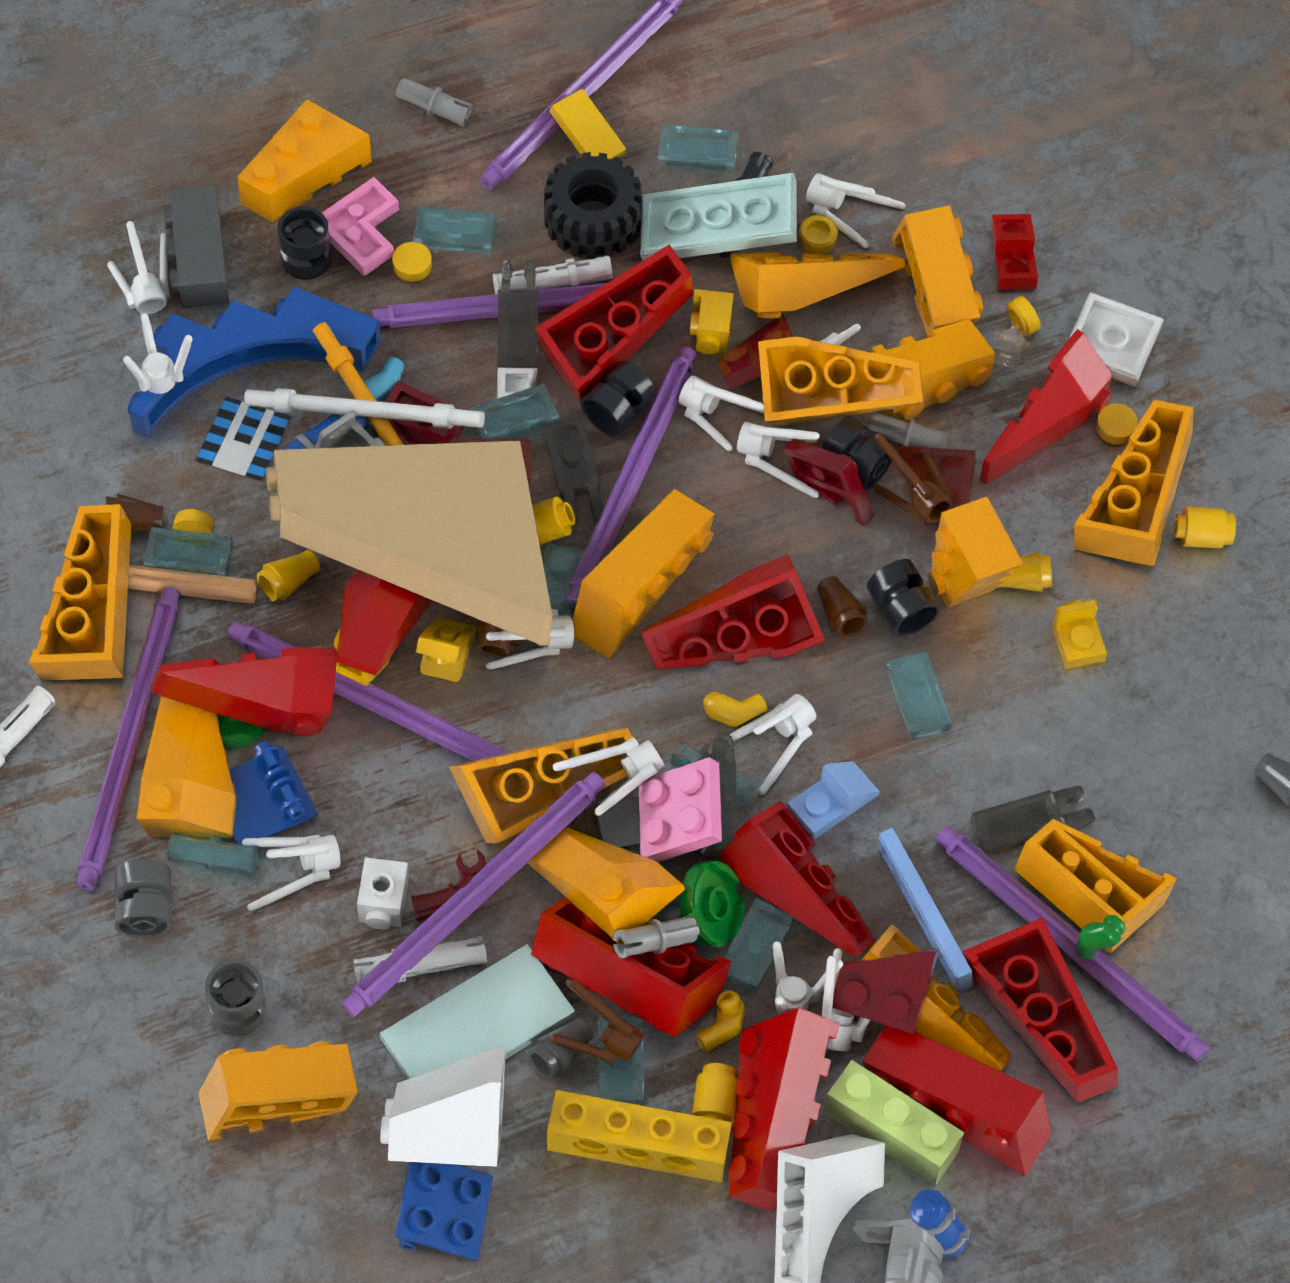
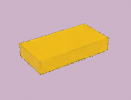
[549,88,626,160]

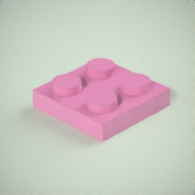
[639,757,722,862]

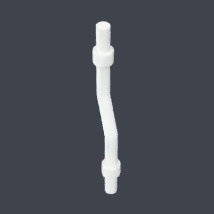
[244,388,485,429]

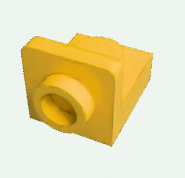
[1052,600,1107,669]

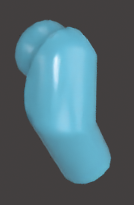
[364,357,404,402]

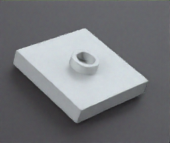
[1070,292,1164,387]

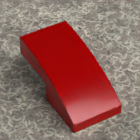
[991,214,1038,290]

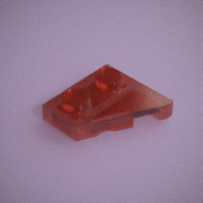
[897,446,976,526]

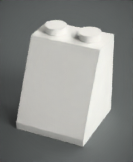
[380,1047,506,1167]

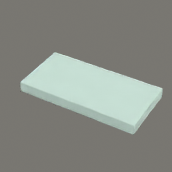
[640,173,797,260]
[380,944,575,1079]

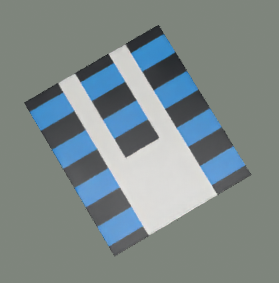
[195,396,291,481]

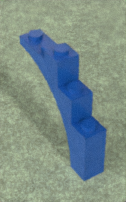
[128,286,381,438]

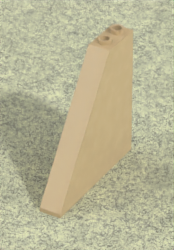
[266,441,552,645]

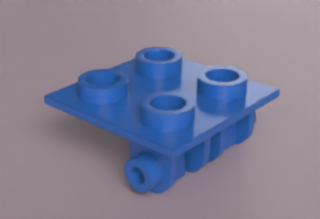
[229,741,318,850]
[395,1162,493,1262]

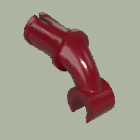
[411,849,487,923]

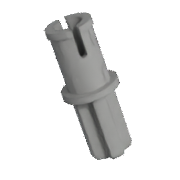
[396,78,472,127]
[868,413,949,456]
[613,916,700,958]

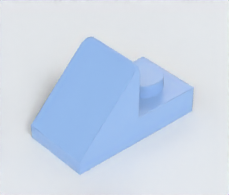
[787,761,880,840]

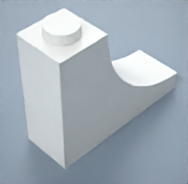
[774,1134,885,1283]

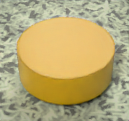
[798,215,838,254]
[392,242,432,282]
[1006,295,1041,337]
[1096,404,1138,445]
[172,509,215,545]

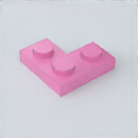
[322,177,399,276]

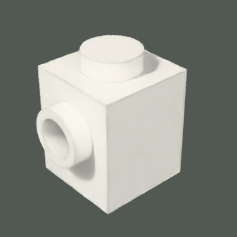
[357,857,409,929]

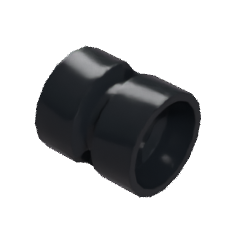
[277,206,331,280]
[580,361,656,437]
[822,415,897,491]
[866,559,941,637]

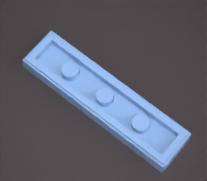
[878,828,973,993]

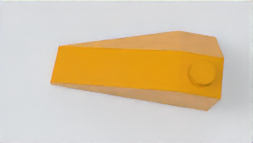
[730,252,905,318]
[758,337,924,426]
[137,696,237,838]
[527,827,685,943]
[860,924,1012,1072]

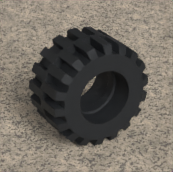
[544,152,642,259]

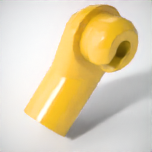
[703,692,768,727]
[695,990,745,1053]

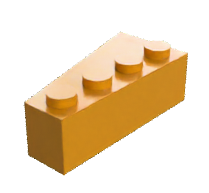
[1074,399,1194,567]
[573,489,715,660]
[29,504,131,681]
[449,728,633,843]

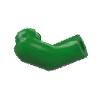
[1076,915,1126,960]

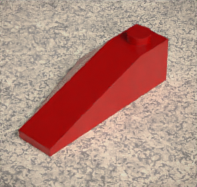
[979,329,1112,485]
[641,554,825,670]
[336,569,433,676]
[151,647,337,737]
[715,801,876,958]

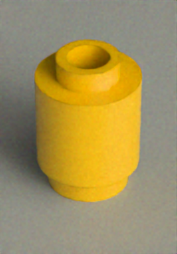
[532,496,575,545]
[1174,506,1236,549]
[692,1063,738,1126]

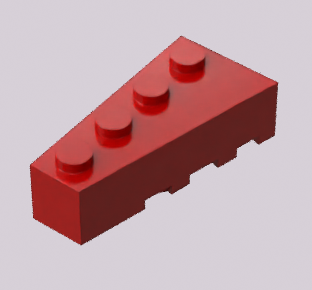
[535,244,694,405]
[531,897,732,1037]
[963,917,1118,1103]
[728,1007,839,1212]
[862,1025,1052,1176]

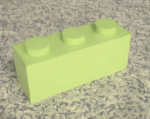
[824,1060,964,1186]

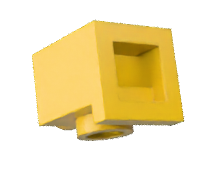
[690,289,734,355]

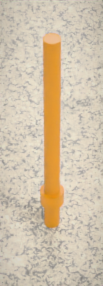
[313,322,404,446]

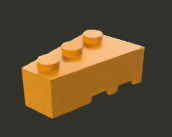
[237,99,372,222]
[892,205,983,337]
[871,319,996,421]
[928,496,1023,608]
[1014,819,1177,954]
[198,1041,358,1141]

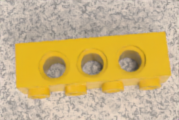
[547,1090,732,1183]

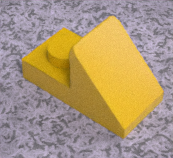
[416,616,477,682]

